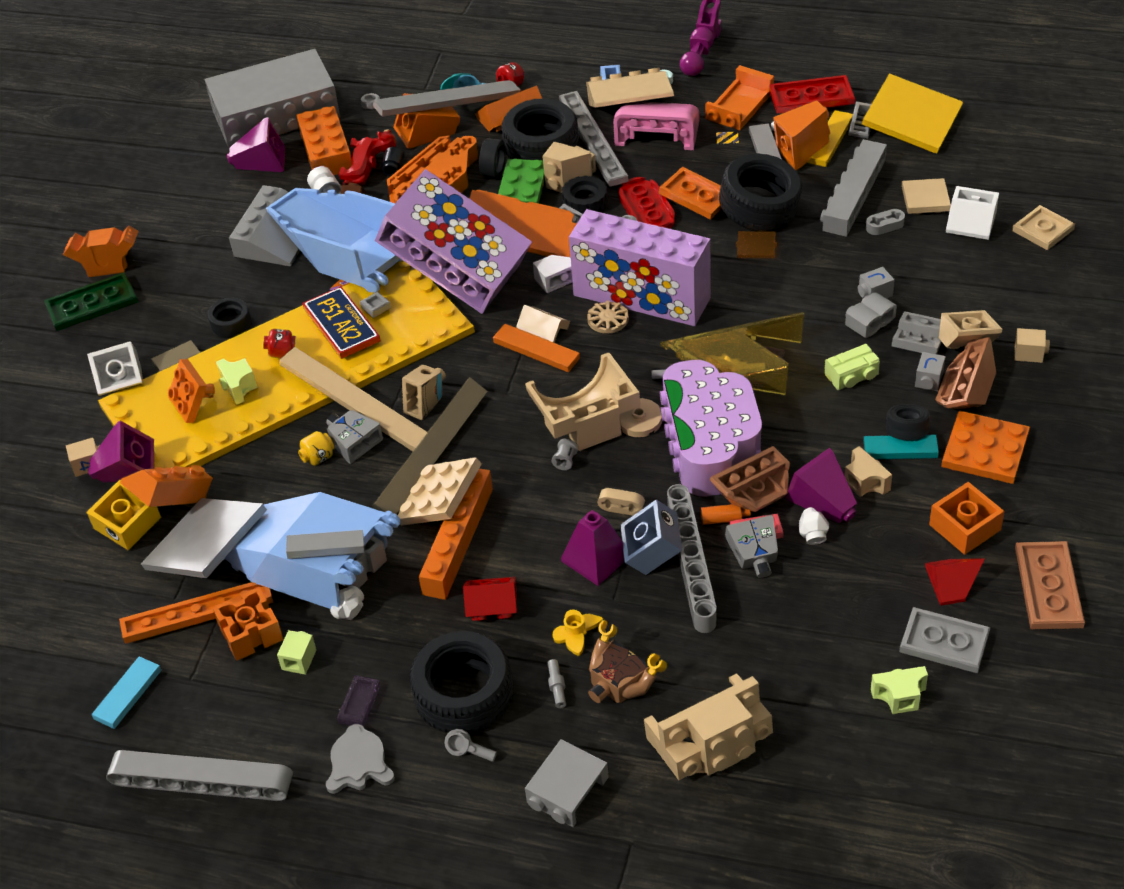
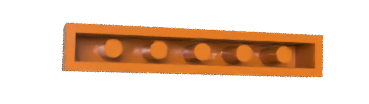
[419,468,493,600]

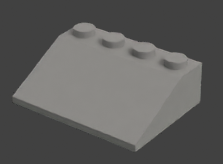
[229,185,300,266]

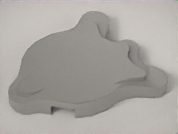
[326,724,395,794]

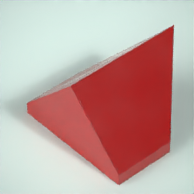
[925,558,985,606]

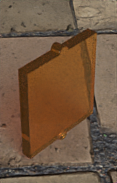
[736,231,777,258]

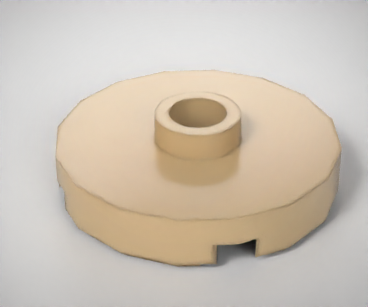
[619,398,662,437]

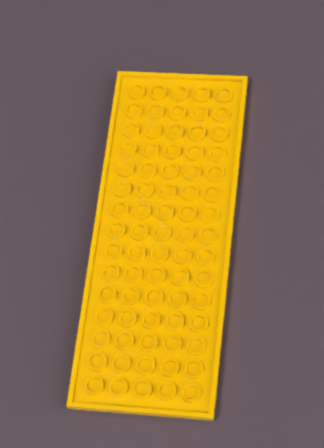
[98,259,475,468]

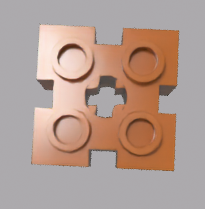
[212,587,283,661]

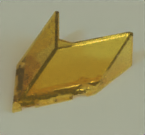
[661,312,804,395]

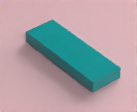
[863,435,939,459]

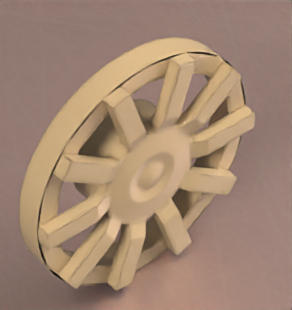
[587,300,629,333]

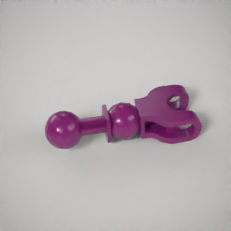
[680,0,721,76]

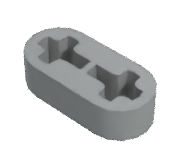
[866,209,905,235]

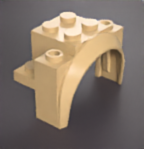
[644,674,773,780]

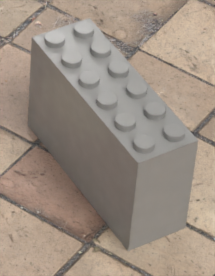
[205,49,340,149]

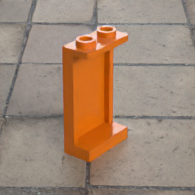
[705,65,774,130]

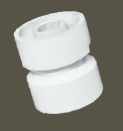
[307,166,341,194]

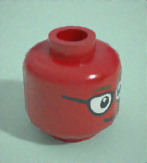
[496,62,524,86]
[263,329,296,358]

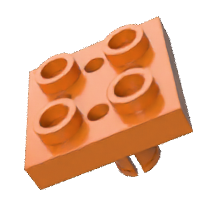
[168,359,215,423]

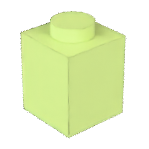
[277,630,316,675]

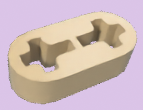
[597,488,645,516]

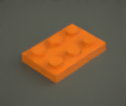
[659,167,722,220]

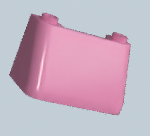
[613,101,700,150]

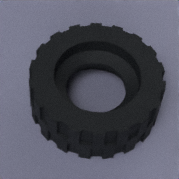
[562,176,608,214]

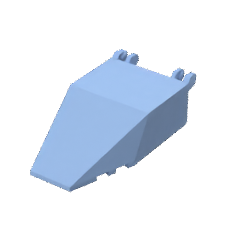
[266,188,401,293]
[223,492,401,609]

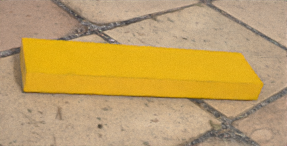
[807,110,853,167]

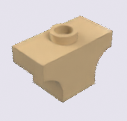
[845,446,892,497]

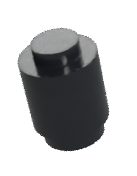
[382,147,404,177]

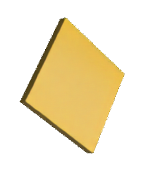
[862,73,963,154]

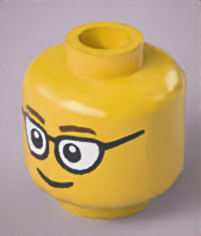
[298,431,334,466]

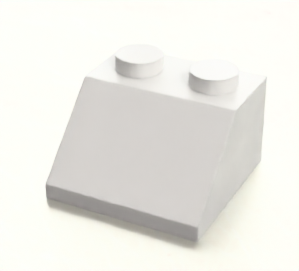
[87,341,143,396]

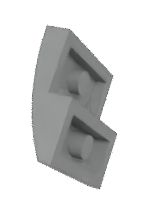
[892,311,942,354]

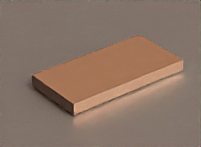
[1015,541,1085,629]

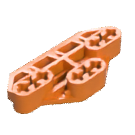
[387,136,478,203]

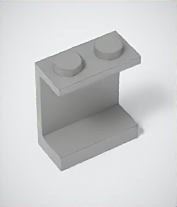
[525,739,608,827]

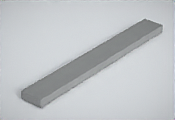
[373,80,520,117]
[559,91,629,187]

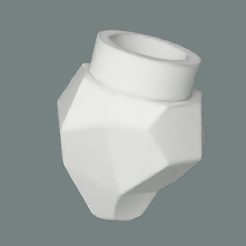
[799,507,829,545]
[330,585,364,620]

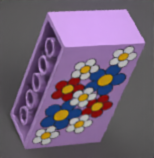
[375,169,532,314]
[569,209,711,326]

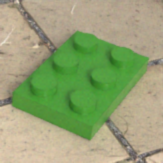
[498,159,545,204]

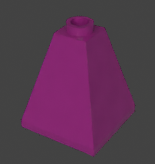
[227,117,285,172]
[88,420,154,482]
[785,448,857,523]
[561,510,625,586]

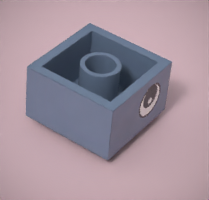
[621,500,682,575]

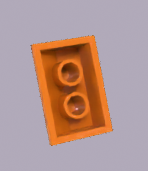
[475,86,542,132]
[120,465,213,507]

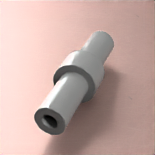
[548,659,566,708]

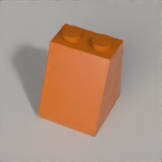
[394,93,460,149]
[773,100,831,171]

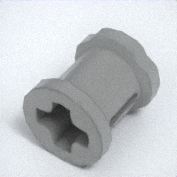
[551,439,578,470]

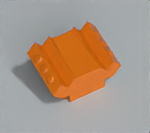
[63,226,138,277]

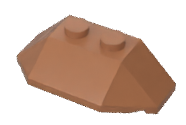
[935,337,996,409]
[710,446,790,512]

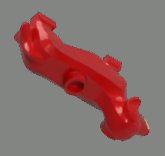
[339,129,396,186]

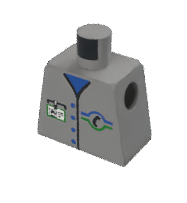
[326,410,383,464]
[725,515,778,578]

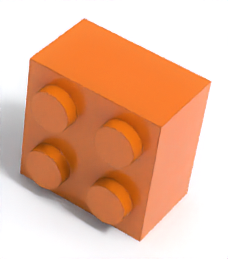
[929,482,1004,555]

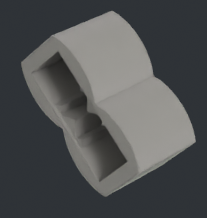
[845,292,897,338]

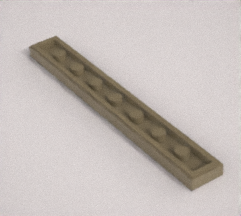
[372,377,487,514]

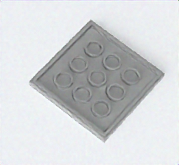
[141,498,267,578]

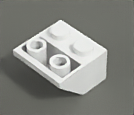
[946,186,999,240]

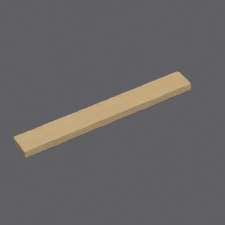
[280,347,427,451]

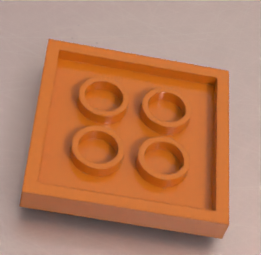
[941,411,1030,484]

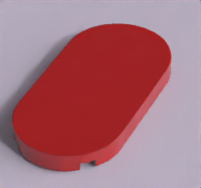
[619,177,675,229]

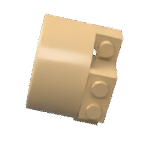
[525,353,641,451]

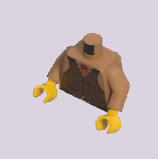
[588,620,667,703]

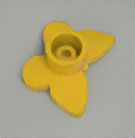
[552,610,603,656]

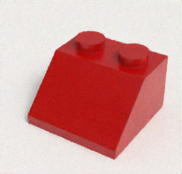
[463,576,517,621]

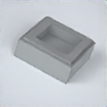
[360,291,391,318]

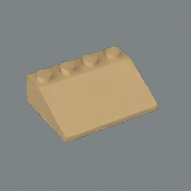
[586,68,674,107]

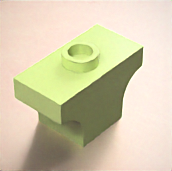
[216,358,258,405]
[871,666,928,714]

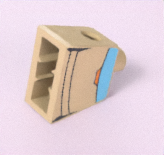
[402,365,446,420]

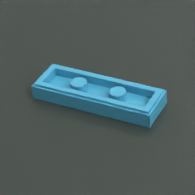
[92,656,161,729]

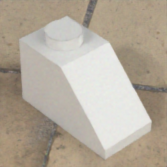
[533,255,572,293]

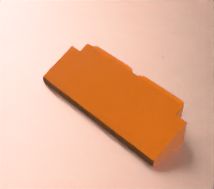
[469,190,577,257]

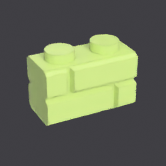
[825,344,880,390]

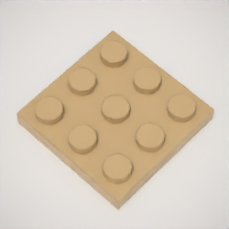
[397,458,481,526]

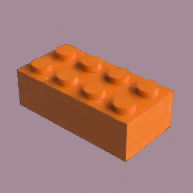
[296,106,352,175]

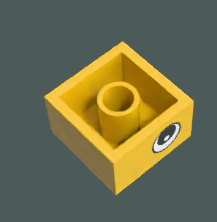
[86,480,161,550]

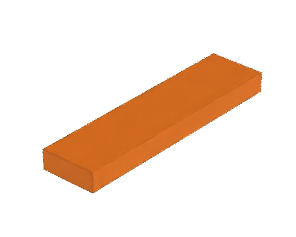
[493,324,580,372]

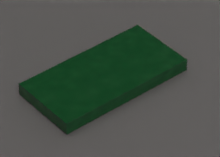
[44,272,138,331]

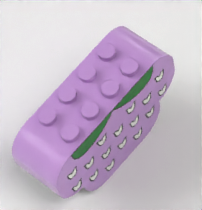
[660,360,762,496]

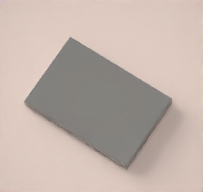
[899,607,990,673]

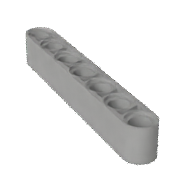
[667,484,716,633]
[106,750,293,801]

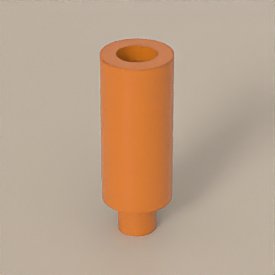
[701,504,751,525]

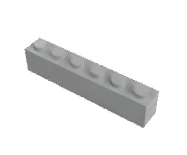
[820,139,887,237]

